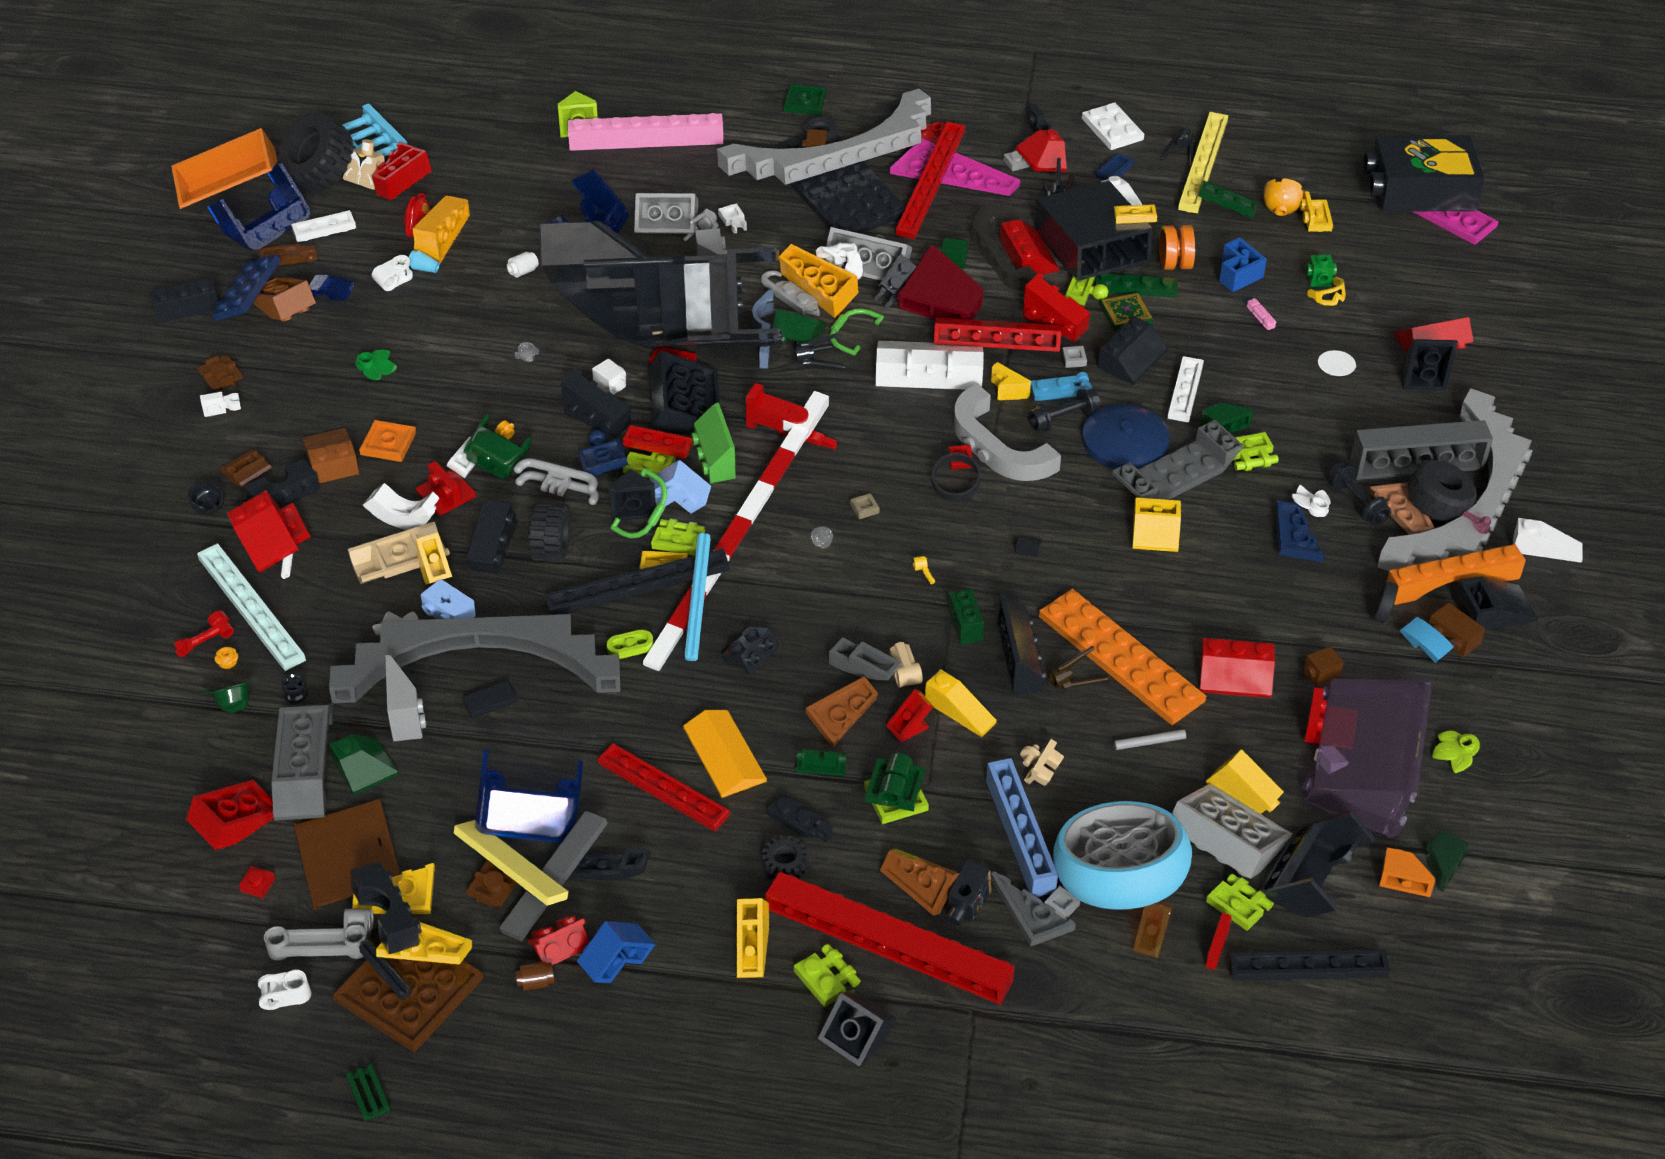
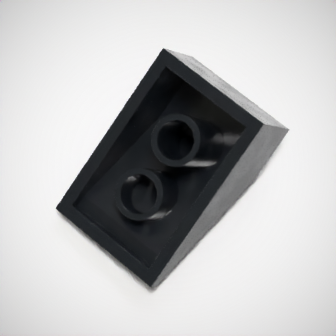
[1400,339,1458,390]

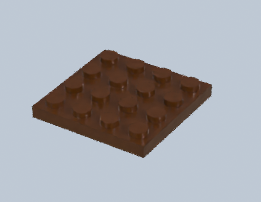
[333,958,484,1053]

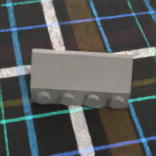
[823,227,912,281]

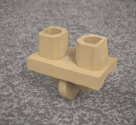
[1020,739,1064,786]

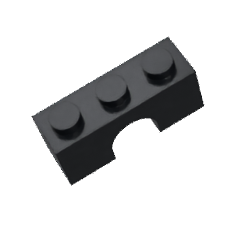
[244,459,320,508]

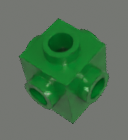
[1306,254,1337,287]

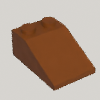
[253,276,316,322]
[302,428,359,483]

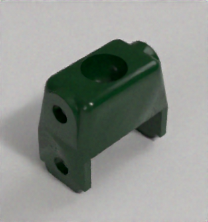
[463,414,532,479]

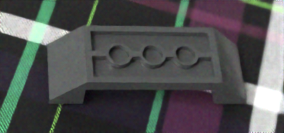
[1112,420,1243,500]
[272,703,334,820]

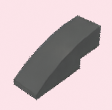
[829,637,902,680]

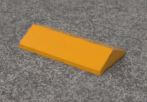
[683,710,767,798]

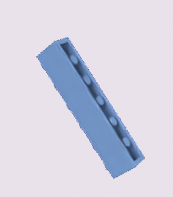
[986,758,1058,897]

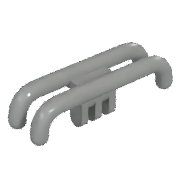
[514,458,599,505]

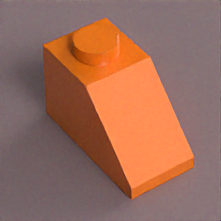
[1379,847,1435,897]

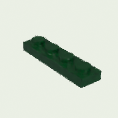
[1095,273,1178,298]

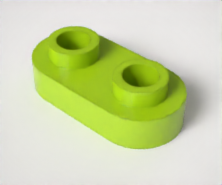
[607,630,653,659]

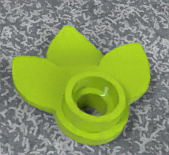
[1432,731,1480,773]

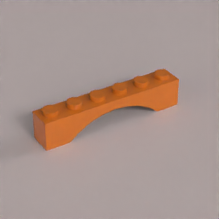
[1387,544,1526,605]

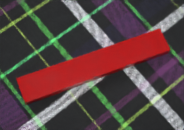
[598,743,730,831]

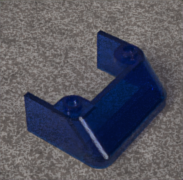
[207,163,310,251]
[539,169,629,234]
[475,749,583,843]

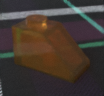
[1133,901,1174,958]

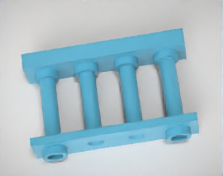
[342,104,407,157]

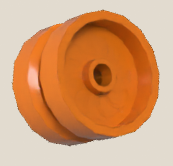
[1159,225,1195,270]

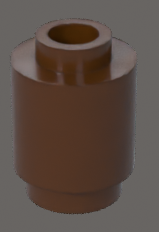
[515,961,555,991]

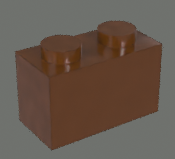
[1429,603,1485,657]

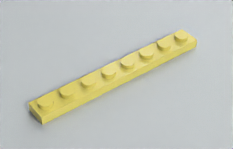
[1178,112,1228,213]

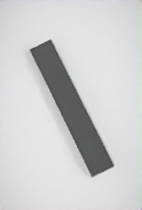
[499,811,608,941]

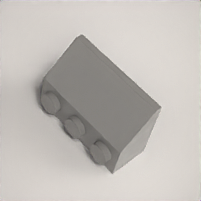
[634,193,698,234]

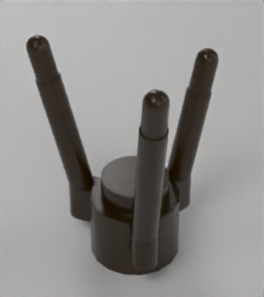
[1048,646,1109,690]

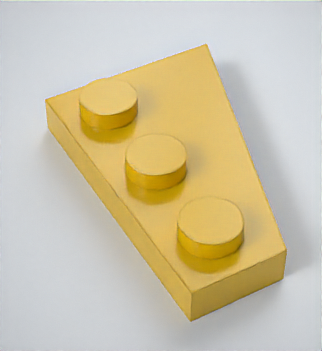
[352,863,435,914]
[376,922,472,964]

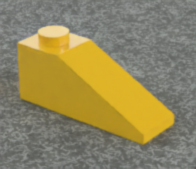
[925,669,996,737]
[737,898,769,978]

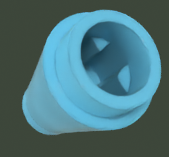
[409,250,440,273]

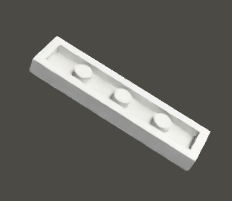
[1168,356,1204,422]

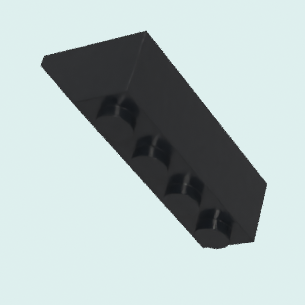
[997,593,1046,695]

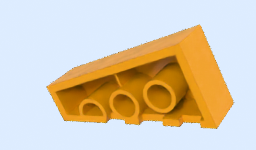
[413,195,470,263]
[779,244,859,318]

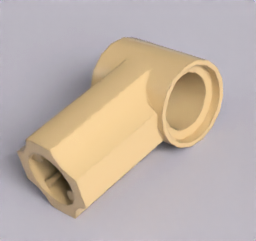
[889,642,923,688]

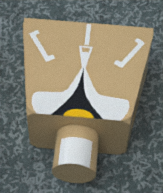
[343,139,384,190]

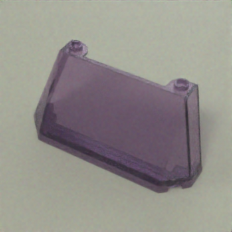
[1302,677,1432,839]

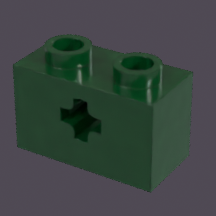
[948,589,984,645]

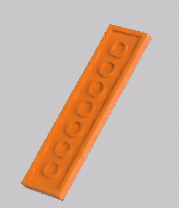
[1039,588,1206,725]

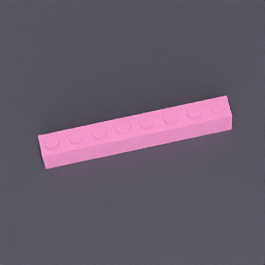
[568,113,723,150]

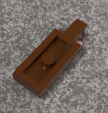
[259,243,318,265]

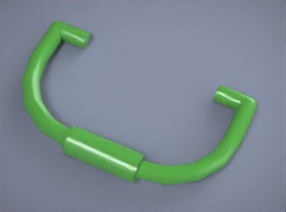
[829,309,884,355]
[610,468,667,538]

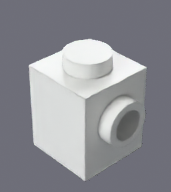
[592,359,626,395]

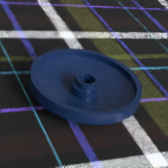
[1082,404,1170,469]

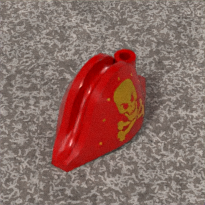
[403,193,432,237]

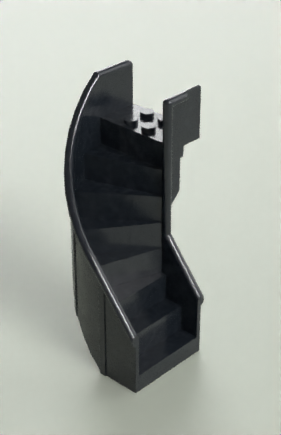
[540,221,782,347]

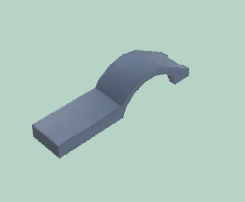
[752,290,774,368]

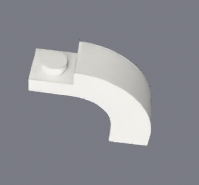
[363,483,439,530]

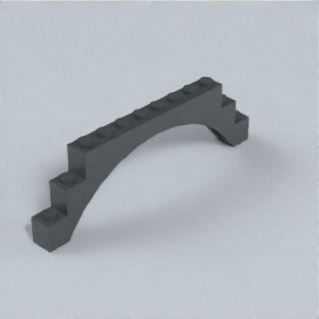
[329,614,620,703]

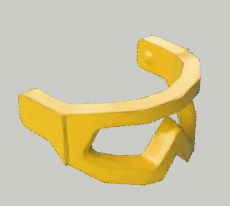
[1307,277,1346,306]

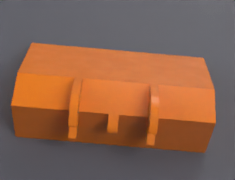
[171,128,278,209]

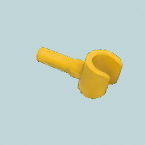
[913,556,935,584]

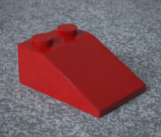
[227,490,299,573]
[186,780,274,850]

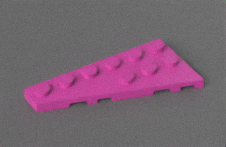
[890,138,1020,196]

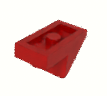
[886,689,934,742]

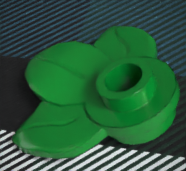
[355,350,397,380]

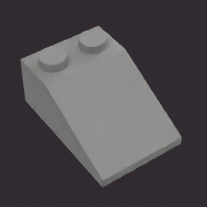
[385,655,426,741]

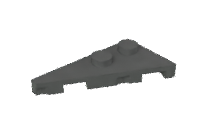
[991,871,1076,947]

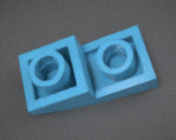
[1400,617,1454,663]

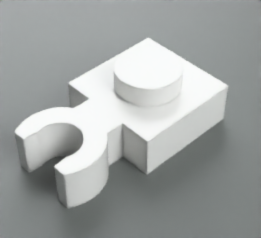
[718,204,747,234]

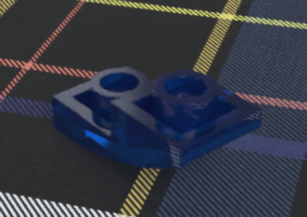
[309,275,355,300]

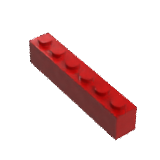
[934,318,1061,352]

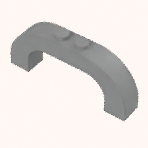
[954,384,1061,481]

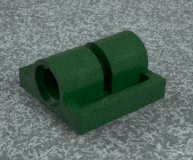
[865,753,925,812]

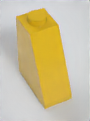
[1205,749,1283,814]

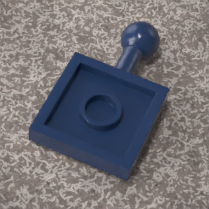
[578,430,628,477]

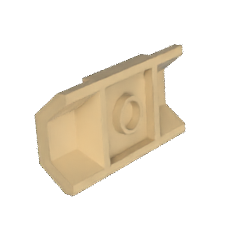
[348,522,450,584]

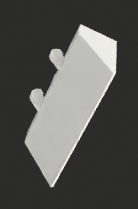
[876,341,983,389]

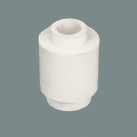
[507,252,539,278]

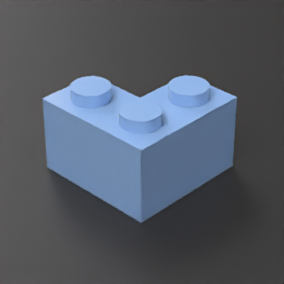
[650,460,711,514]

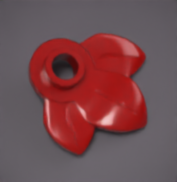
[921,122,946,144]

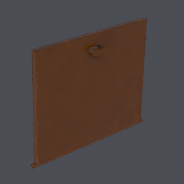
[293,799,401,911]

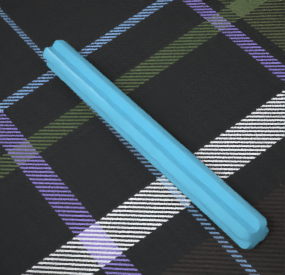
[685,533,710,661]

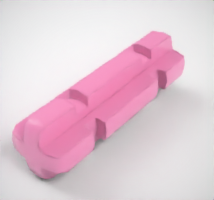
[1247,298,1276,330]

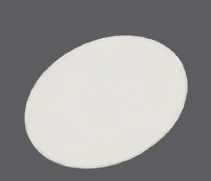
[1318,350,1356,376]

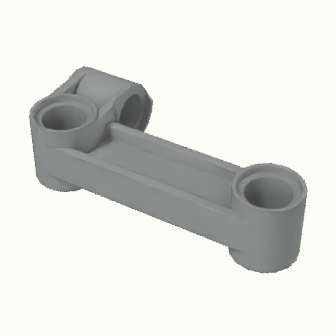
[264,908,373,961]

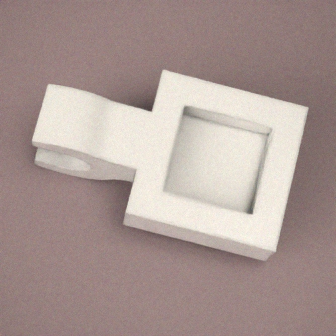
[200,392,241,417]

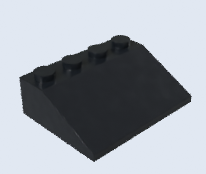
[649,350,720,432]

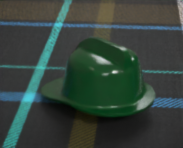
[199,682,252,713]

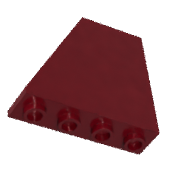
[897,245,984,320]

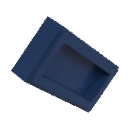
[1096,153,1134,180]

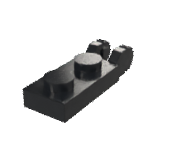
[873,254,917,309]

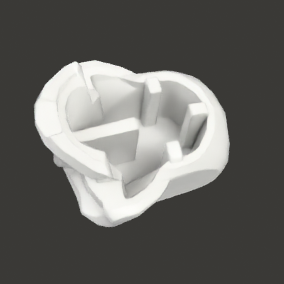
[816,243,863,280]

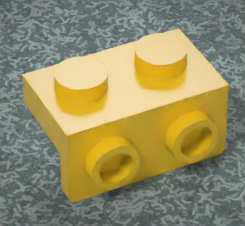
[1300,191,1333,232]

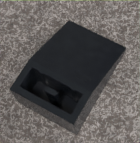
[1455,577,1538,630]

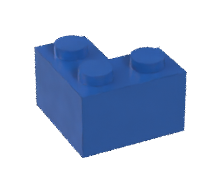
[1219,237,1267,292]
[577,921,656,983]

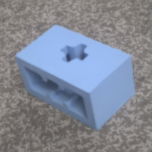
[421,579,476,619]

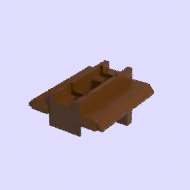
[197,355,243,391]
[220,450,272,487]
[465,861,517,908]

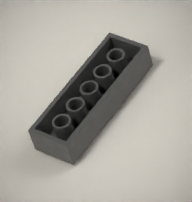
[1350,420,1493,480]

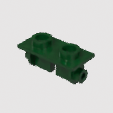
[796,748,847,776]

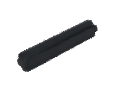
[359,940,412,1000]

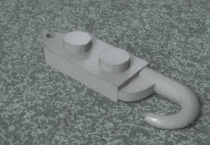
[761,270,820,316]

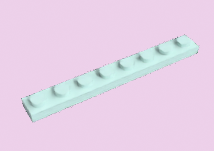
[197,544,306,671]

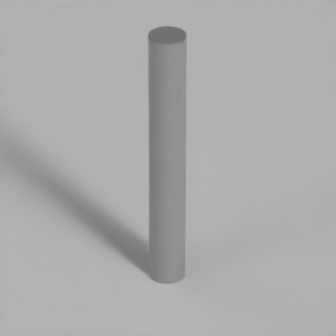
[1114,729,1186,750]

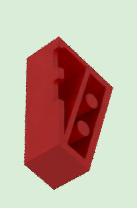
[371,142,432,200]
[1023,273,1090,341]

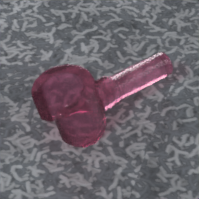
[1463,511,1491,534]

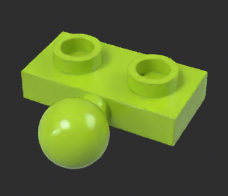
[1065,276,1108,306]

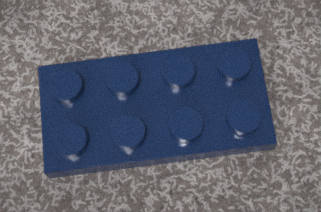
[212,254,281,321]

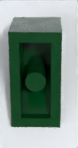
[1200,402,1253,434]

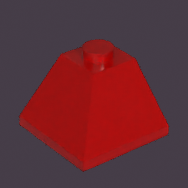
[1016,129,1067,172]

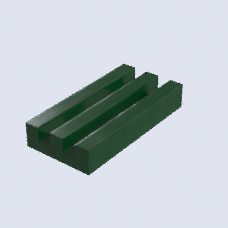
[346,1064,390,1122]

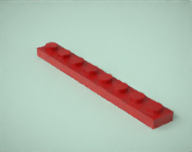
[896,122,965,240]

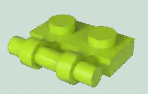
[1233,432,1278,471]
[651,518,705,556]
[1206,874,1274,931]
[794,944,860,1007]

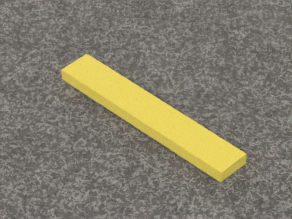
[454,820,568,906]

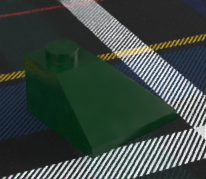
[329,734,399,795]

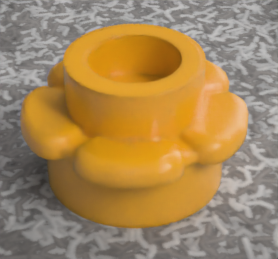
[495,420,515,440]
[215,647,238,669]

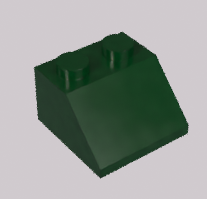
[772,309,827,346]

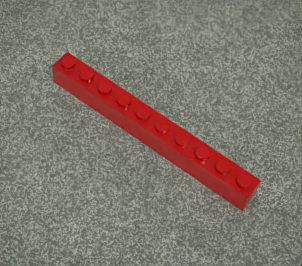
[766,872,1015,1005]

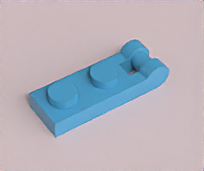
[1030,372,1093,401]

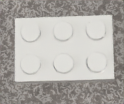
[1082,103,1144,150]

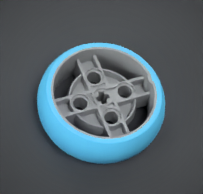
[1053,801,1192,909]

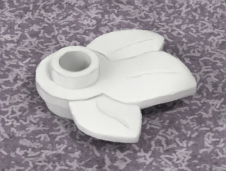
[1292,485,1331,517]

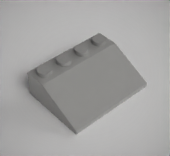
[1172,783,1293,879]

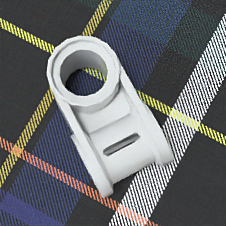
[372,255,413,291]
[258,970,312,1010]

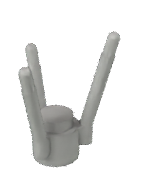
[683,209,719,241]

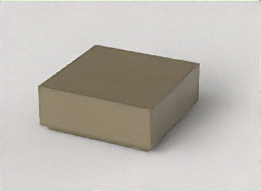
[850,493,880,519]

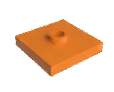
[359,420,417,462]

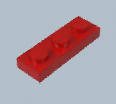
[623,425,693,459]

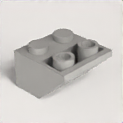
[695,228,727,256]

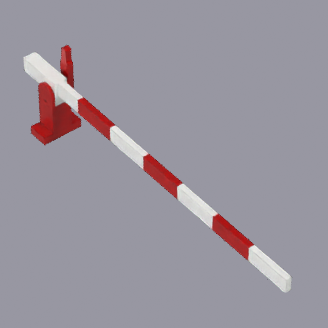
[643,383,837,671]

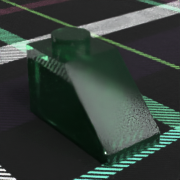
[1426,830,1470,892]

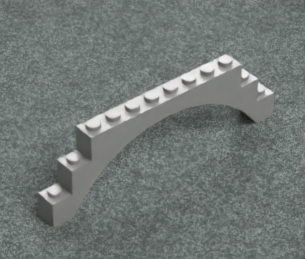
[717,89,931,185]
[1377,388,1533,571]

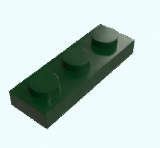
[1198,180,1258,218]

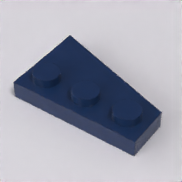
[1275,501,1325,562]

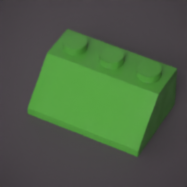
[691,403,736,483]

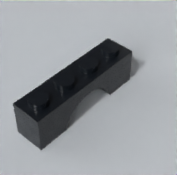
[350,861,421,954]

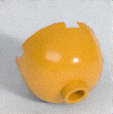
[1264,179,1304,216]

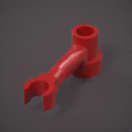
[173,611,234,657]

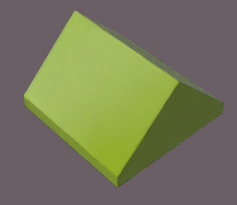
[558,91,598,137]

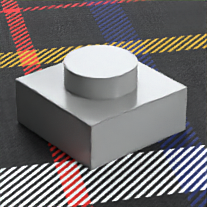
[1004,151,1030,171]
[1062,346,1087,368]
[1044,886,1080,920]

